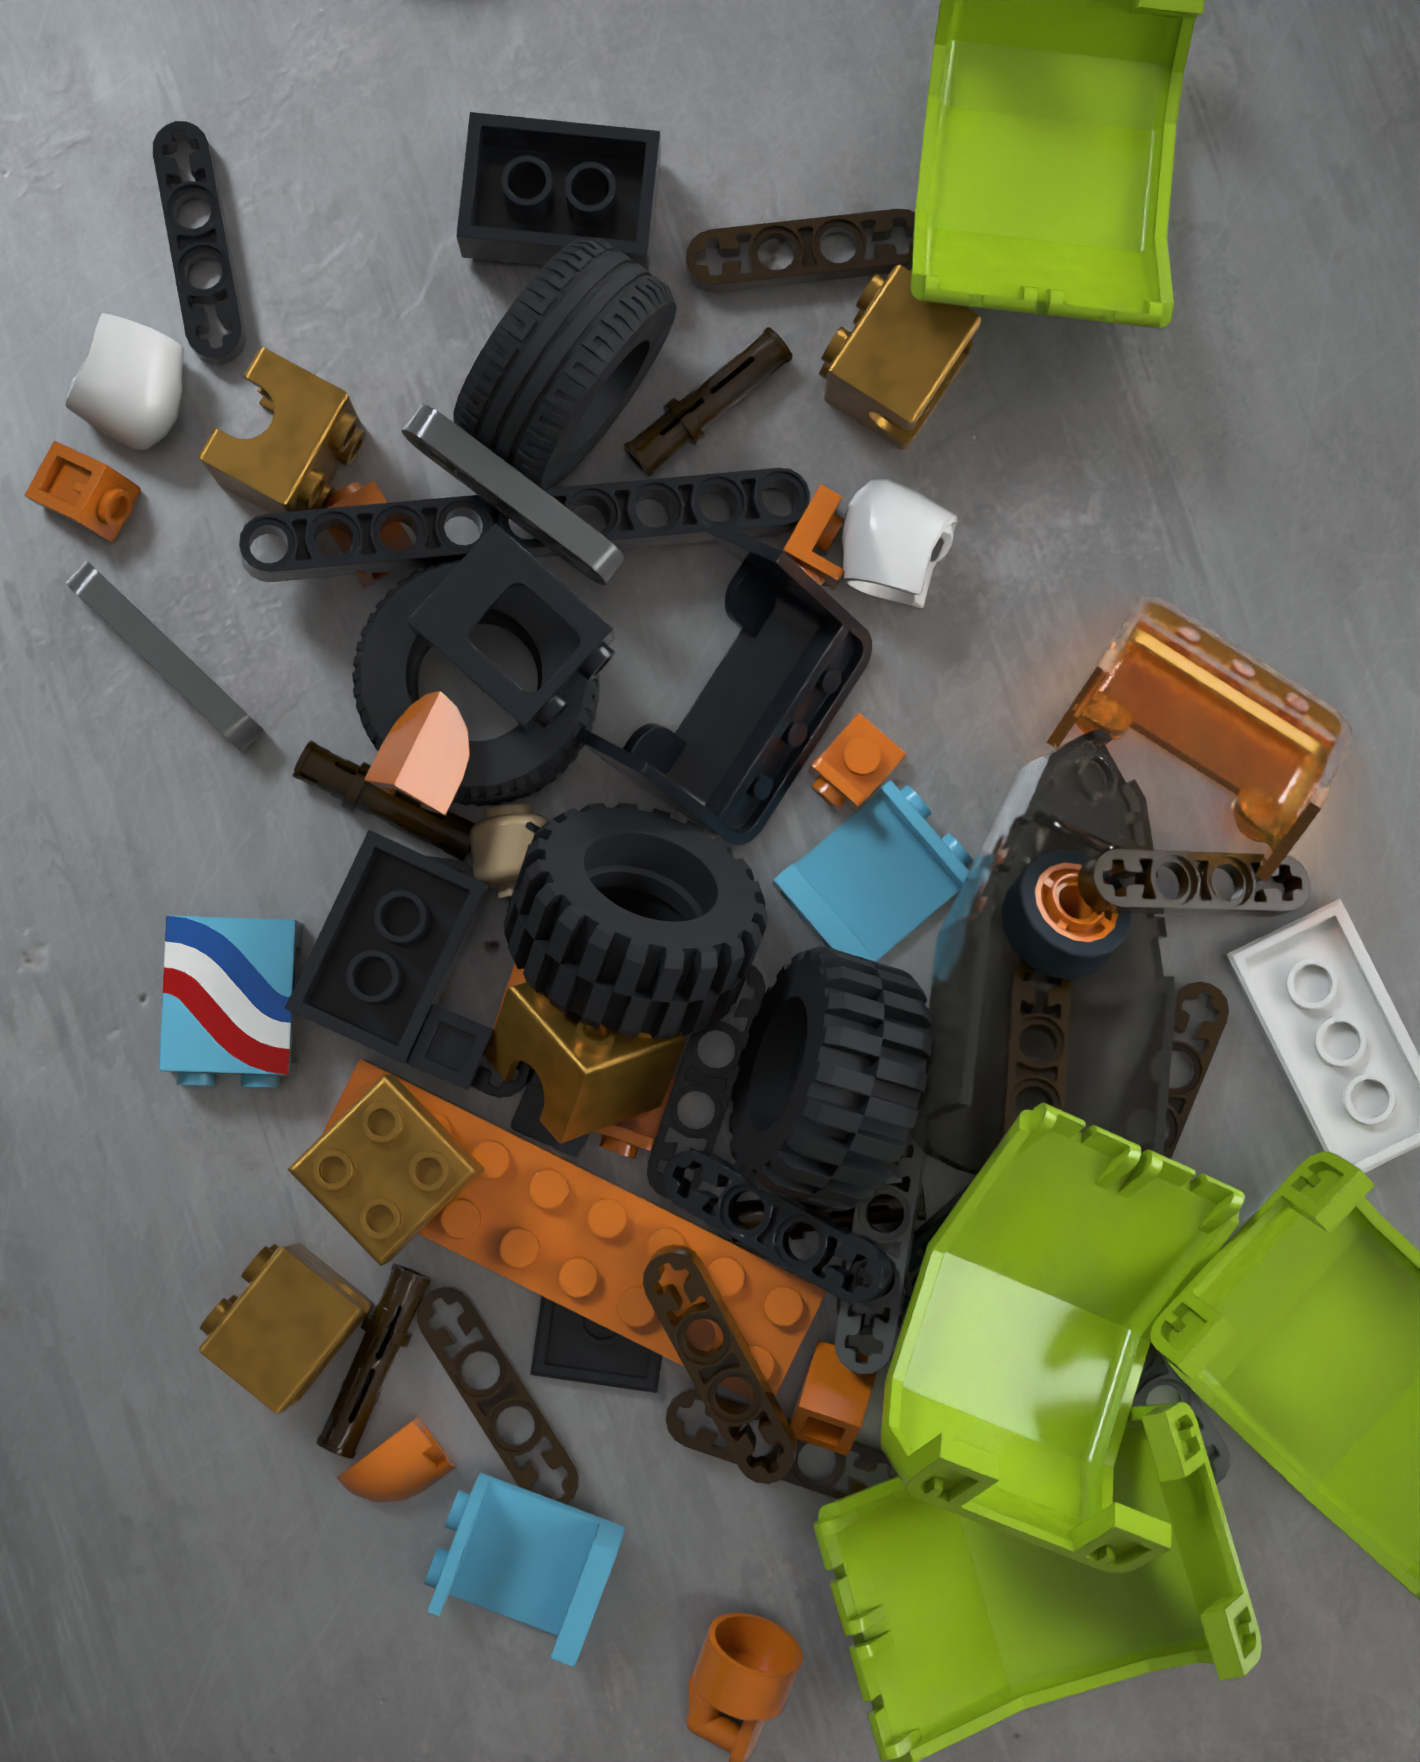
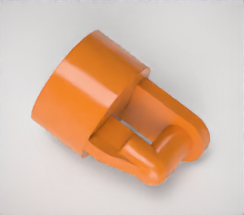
[686,1612,803,1762]

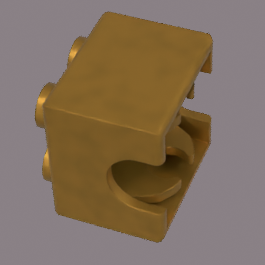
[819,265,981,450]
[199,347,366,513]
[485,982,686,1144]
[287,1074,485,1266]
[199,1243,374,1414]

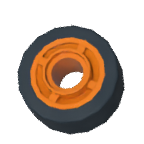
[1001,850,1132,980]

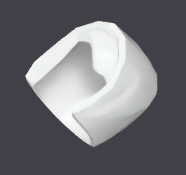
[66,313,184,450]
[842,479,957,608]

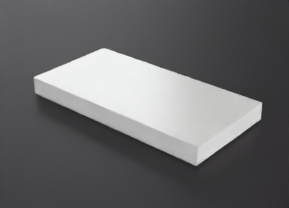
[1223,899,1420,1173]

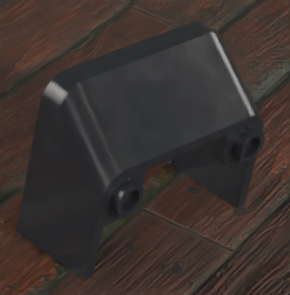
[575,522,872,845]

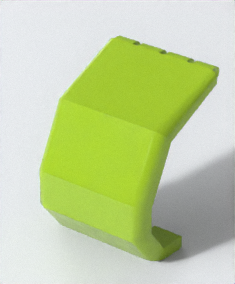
[911,0,1205,329]
[881,1103,1245,1573]
[1150,1151,1420,1600]
[812,1402,1262,1762]

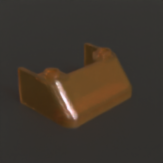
[1046,595,1352,883]

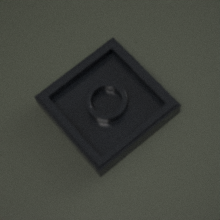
[530,1296,663,1393]

